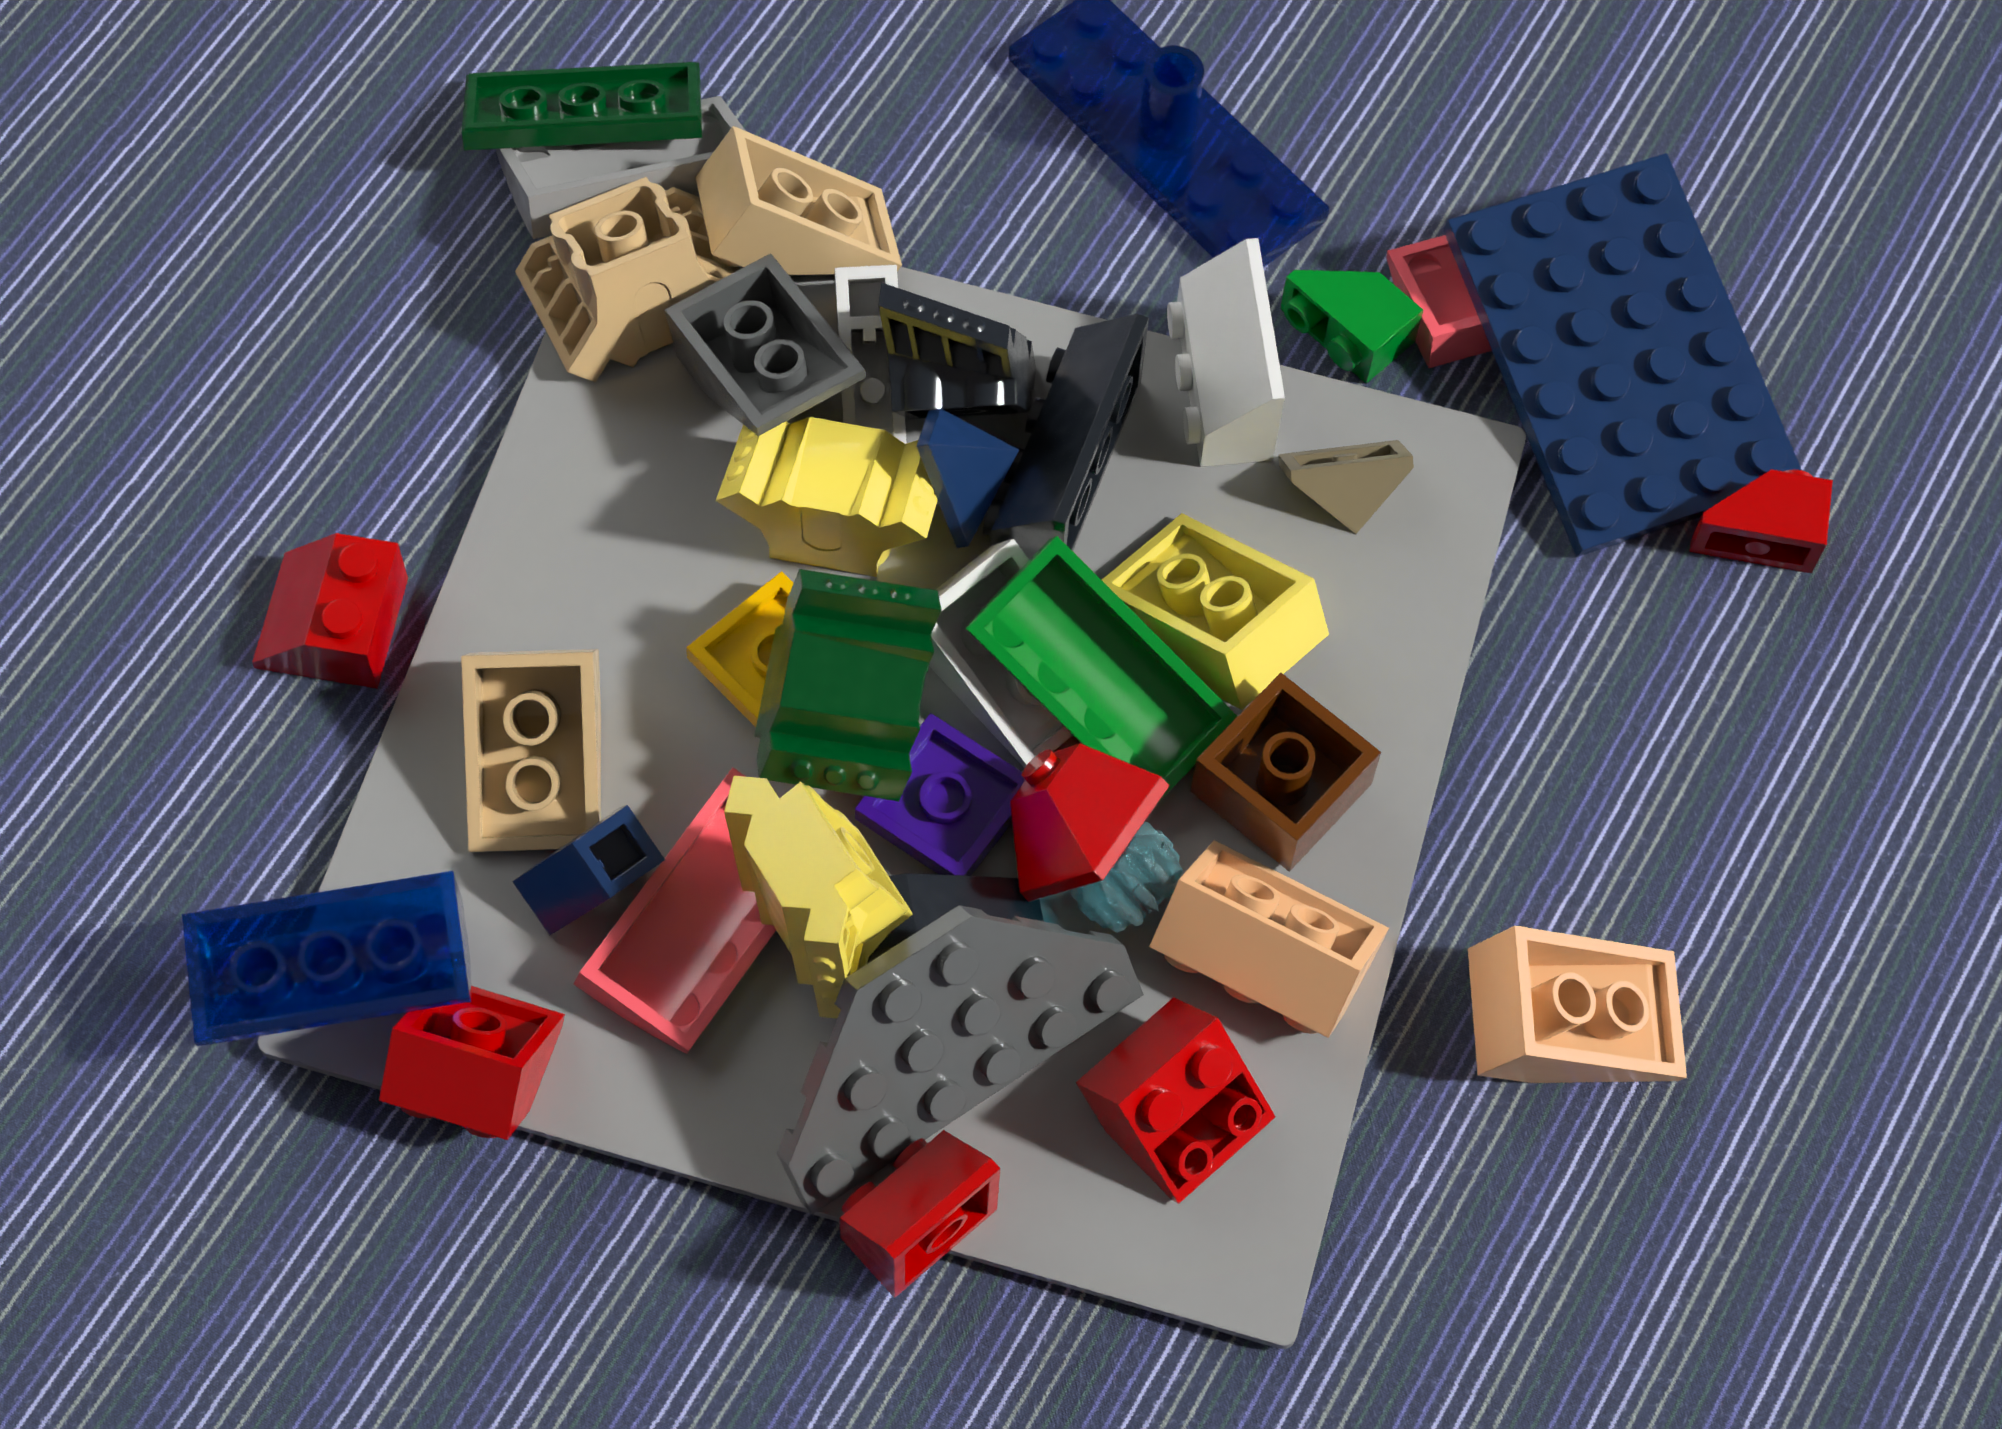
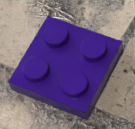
[854,713,1025,876]

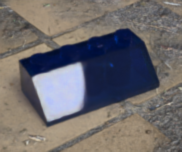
[182,871,471,1047]

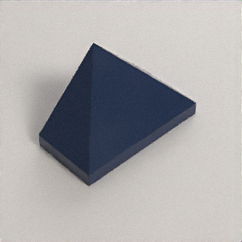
[917,408,1019,548]

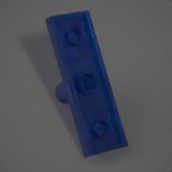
[1008,0,1330,268]

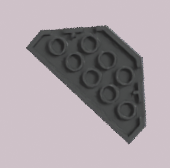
[777,905,1144,1214]

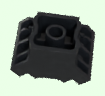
[878,282,1036,419]

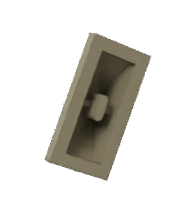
[1278,440,1414,534]

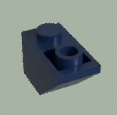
[512,805,665,936]

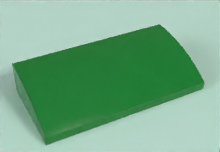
[965,536,1238,805]

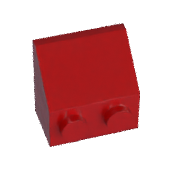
[252,533,408,689]
[379,976,565,1140]
[839,1130,1001,1298]

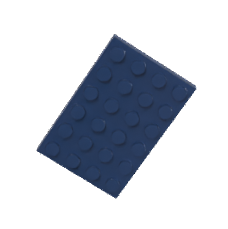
[1443,153,1802,557]

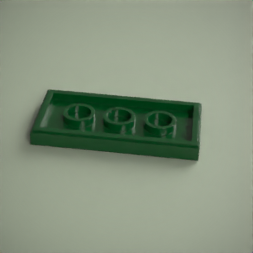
[462,62,702,151]

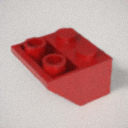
[1076,997,1276,1204]

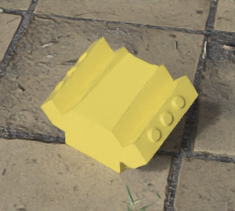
[715,417,938,577]
[724,776,913,1019]

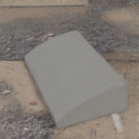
[496,96,745,239]

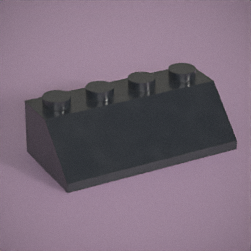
[983,314,1149,560]

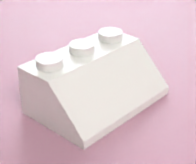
[1167,238,1285,467]

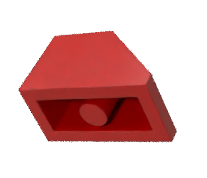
[1689,469,1833,573]

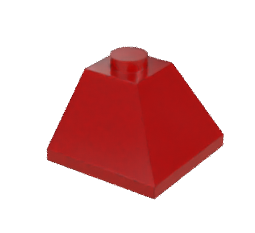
[1010,743,1169,902]

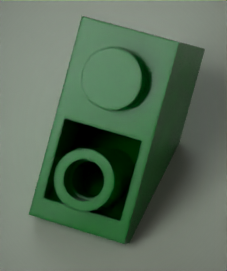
[1280,270,1423,384]

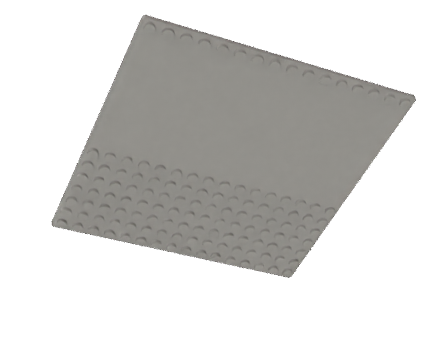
[258,266,1526,1349]

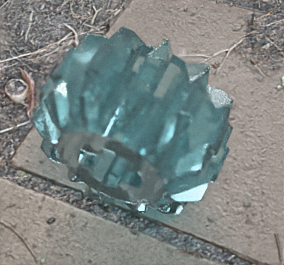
[1071,822,1183,933]

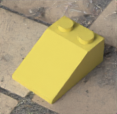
[1102,513,1329,710]

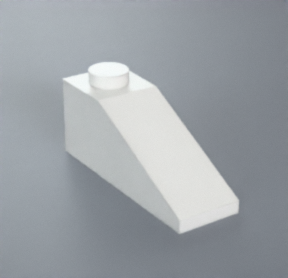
[834,265,906,444]

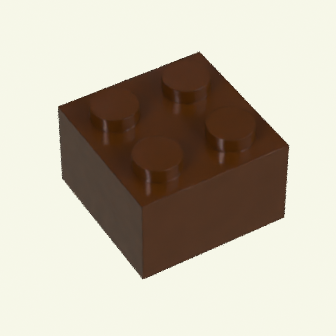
[1190,672,1381,872]

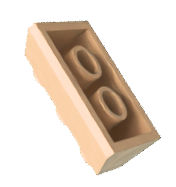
[1149,840,1389,1038]

